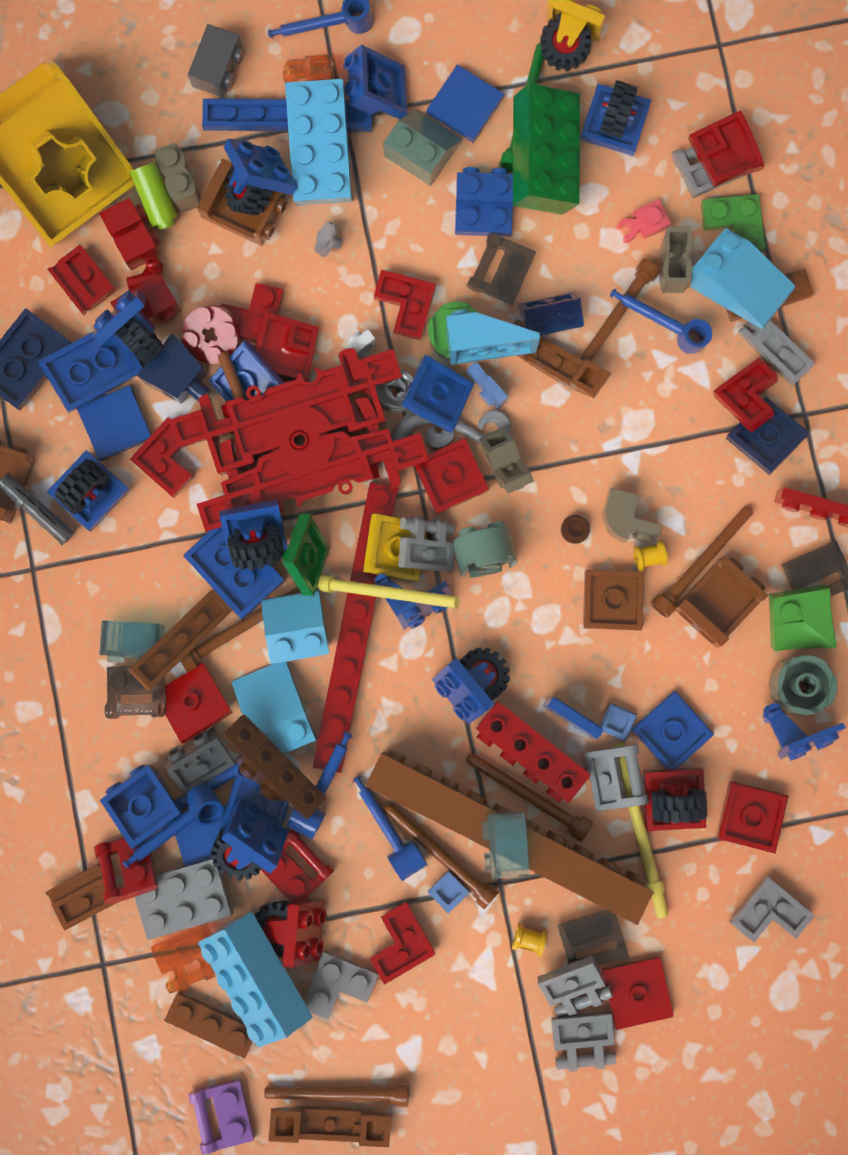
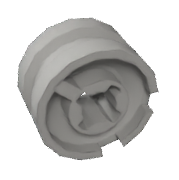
[376,369,413,413]

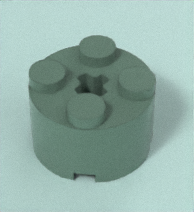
[453,521,518,578]
[769,655,837,715]

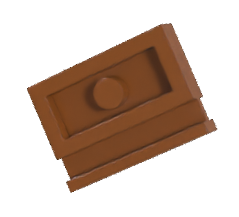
[45,864,116,931]

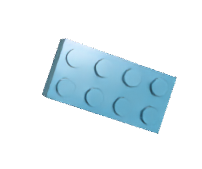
[285,79,353,206]
[198,911,313,1048]

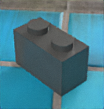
[188,24,244,98]

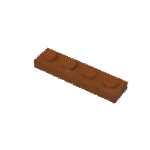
[127,589,232,691]

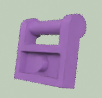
[188,1078,255,1155]

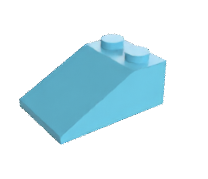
[690,228,795,330]
[446,310,540,365]
[231,662,318,754]

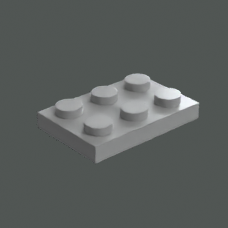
[135,858,234,940]

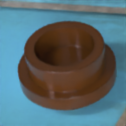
[561,515,590,544]

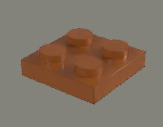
[583,570,644,631]

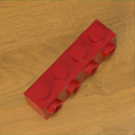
[475,701,591,803]

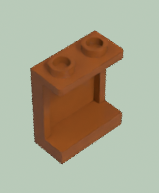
[197,158,288,246]
[0,440,36,524]
[675,556,768,648]

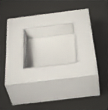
[345,330,376,359]

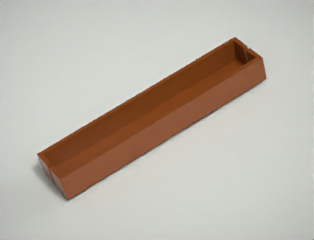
[365,750,654,925]

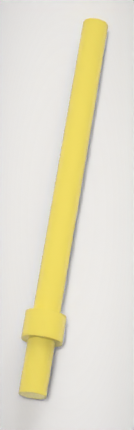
[317,574,460,608]
[612,742,669,919]

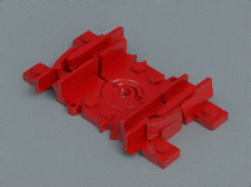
[169,348,429,532]

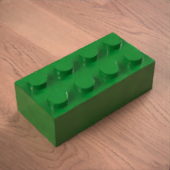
[513,83,580,215]

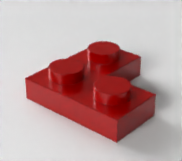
[374,269,436,341]
[214,283,284,342]
[713,358,778,432]
[130,417,193,498]
[369,901,436,985]

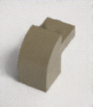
[479,427,534,494]
[602,488,662,543]

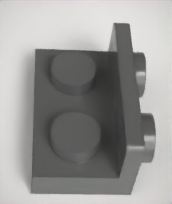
[164,727,235,796]

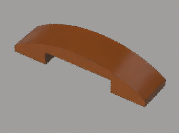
[513,319,611,398]
[268,1106,392,1147]

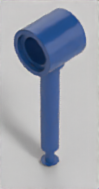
[268,0,374,39]
[610,288,712,354]
[286,731,353,840]
[353,776,428,881]
[123,784,224,868]

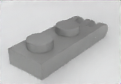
[738,320,815,386]

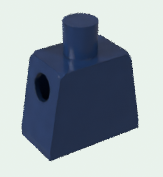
[137,334,211,404]

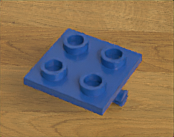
[375,574,451,630]
[763,703,846,761]

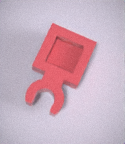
[617,200,671,243]

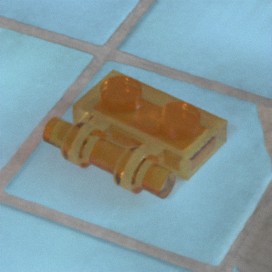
[283,55,335,82]
[150,923,215,994]

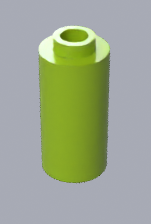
[129,162,178,230]

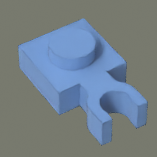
[467,361,508,410]

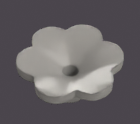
[315,221,342,257]

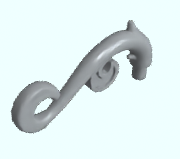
[391,410,511,449]

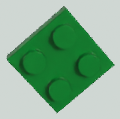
[282,514,330,596]

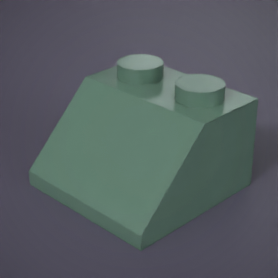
[383,109,462,186]

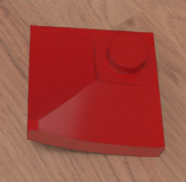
[688,110,765,187]
[254,311,319,382]

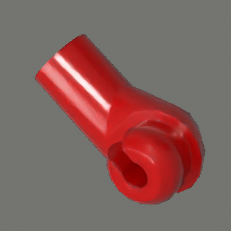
[126,256,163,290]

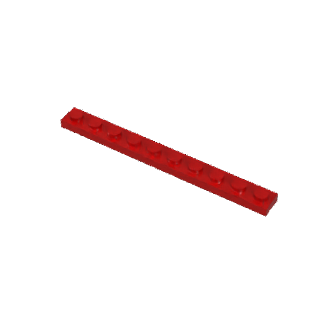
[313,483,398,773]

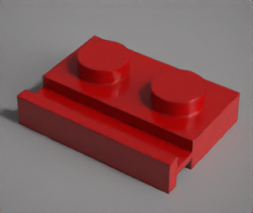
[47,244,116,316]

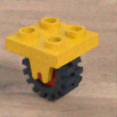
[540,0,605,72]

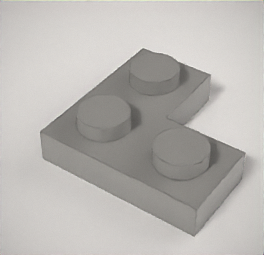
[729,876,815,942]
[304,950,378,1020]

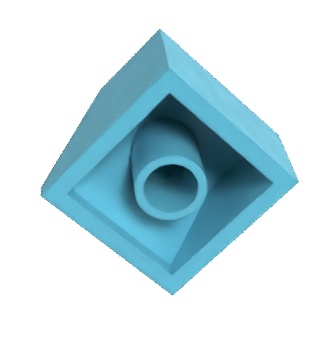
[261,589,330,664]

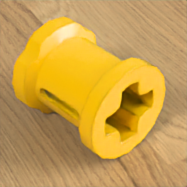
[633,540,668,572]
[512,923,548,958]

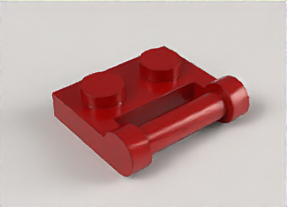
[261,830,335,903]
[94,838,159,905]

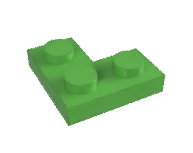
[701,194,765,253]

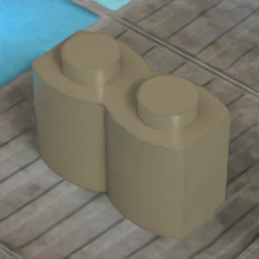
[155,143,200,213]
[659,226,693,293]

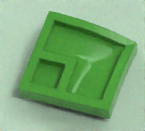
[769,584,837,652]

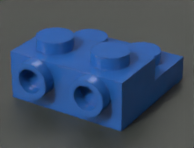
[343,45,408,120]
[455,167,513,237]
[100,765,183,849]

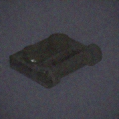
[466,233,536,306]
[781,541,848,597]
[104,666,166,719]
[557,909,629,965]

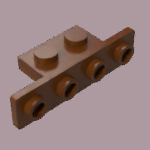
[223,715,326,819]

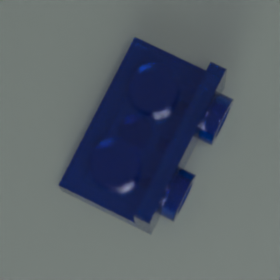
[518,292,584,336]

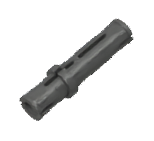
[0,473,75,545]

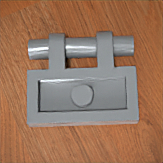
[398,516,455,572]
[537,956,613,1017]
[551,1012,616,1072]

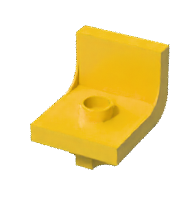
[0,60,134,248]

